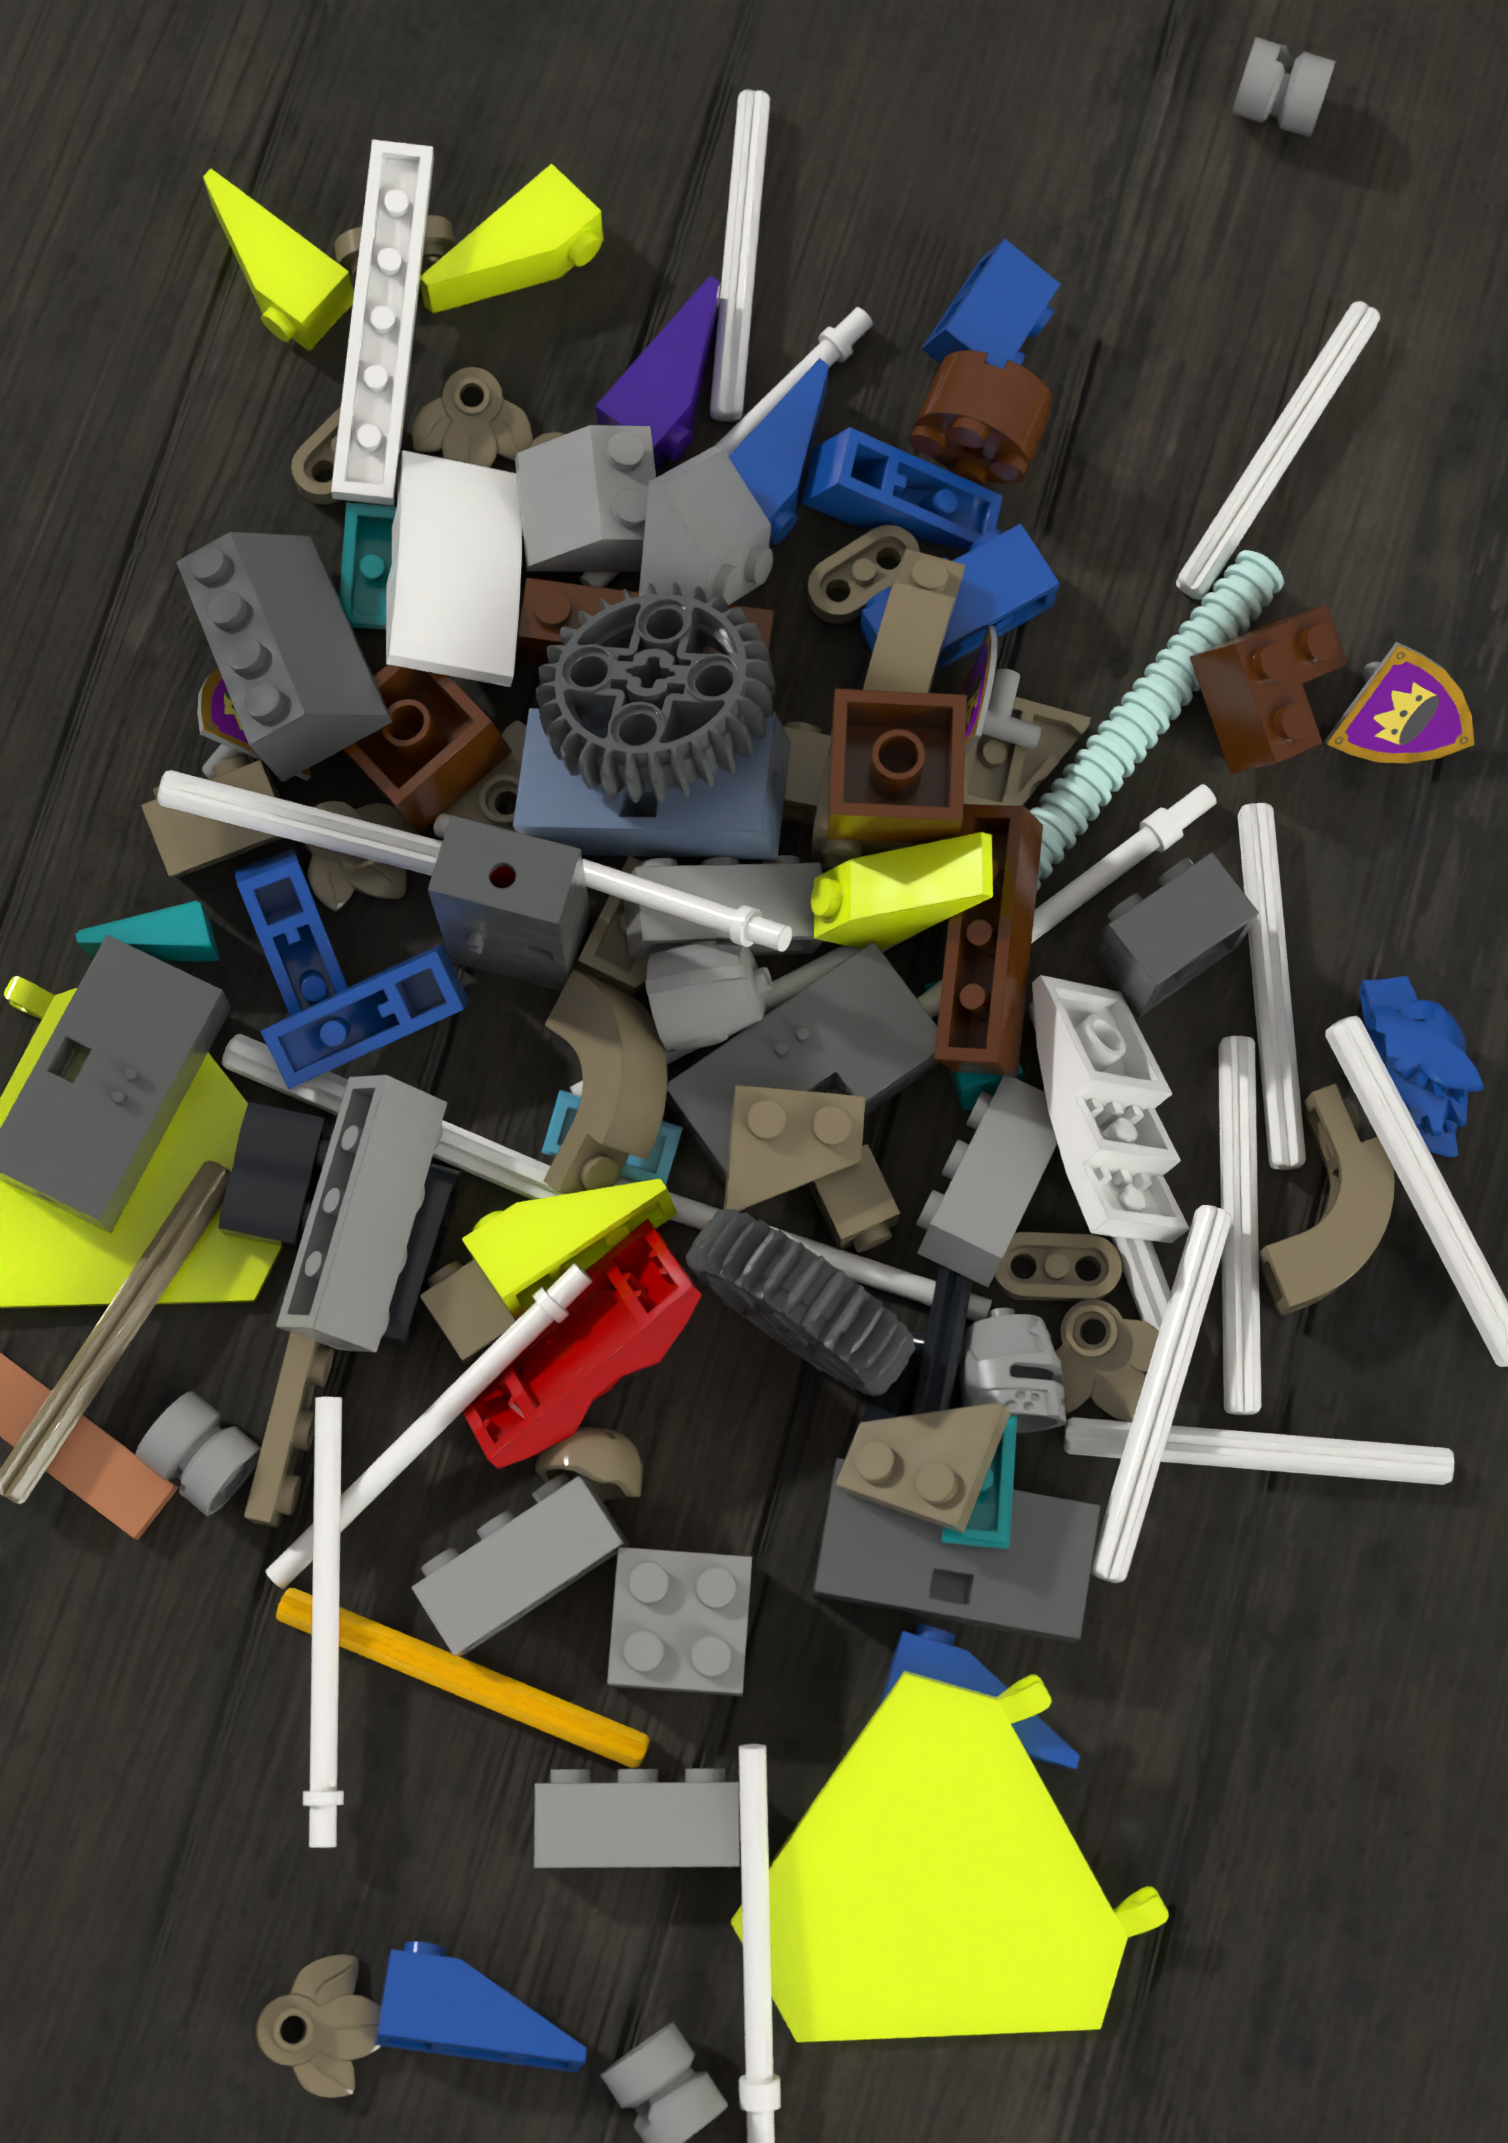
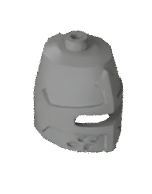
[646,940,772,1052]
[959,1308,1066,1433]

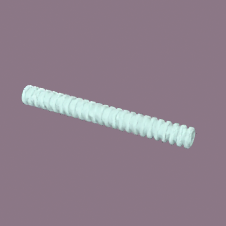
[1030,550,1284,891]

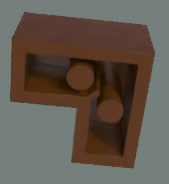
[1189,605,1348,774]

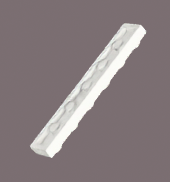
[331,139,434,506]

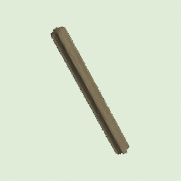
[0,1160,231,1504]

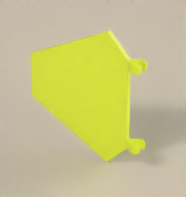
[0,976,283,1308]
[731,1671,1169,2042]

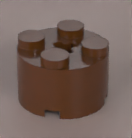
[909,350,1053,486]

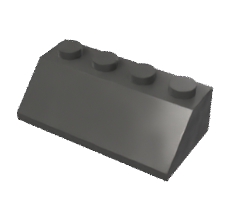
[176,532,393,783]

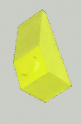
[420,164,603,314]
[203,169,354,351]
[810,832,993,950]
[462,1179,678,1320]

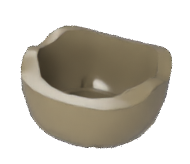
[535,1427,643,1502]

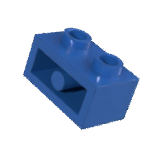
[922,239,1061,369]

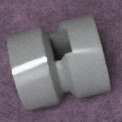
[1231,37,1336,137]
[136,1391,261,1516]
[600,2022,728,2143]

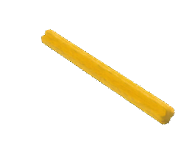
[276,1588,650,1768]

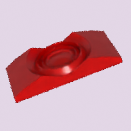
[462,1219,702,1469]

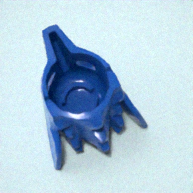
[1359,976,1484,1158]

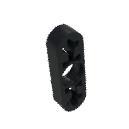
[379,1163,462,1350]

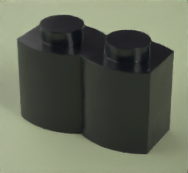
[218,1102,332,1249]

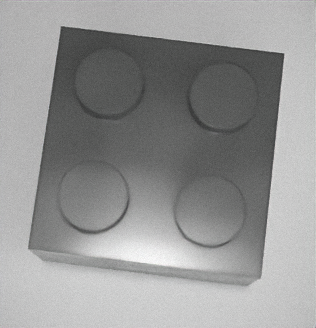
[1094,852,1259,1018]

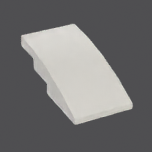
[386,450,522,687]
[1032,975,1190,1243]

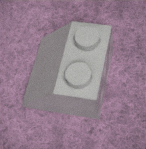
[515,425,656,572]
[639,446,773,605]

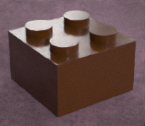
[342,664,512,834]
[827,689,967,843]

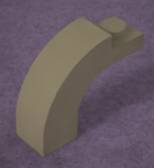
[863,549,966,693]
[543,969,667,1194]
[1259,1084,1395,1317]

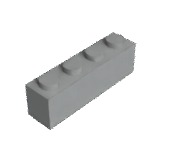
[276,1075,448,1352]

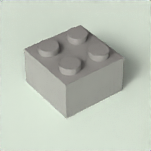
[607,1547,752,1696]

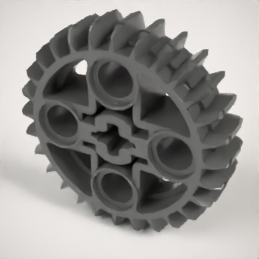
[536,582,776,803]
[686,1209,915,1396]

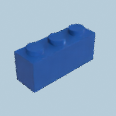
[859,523,1060,672]

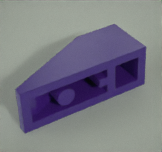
[596,275,720,471]

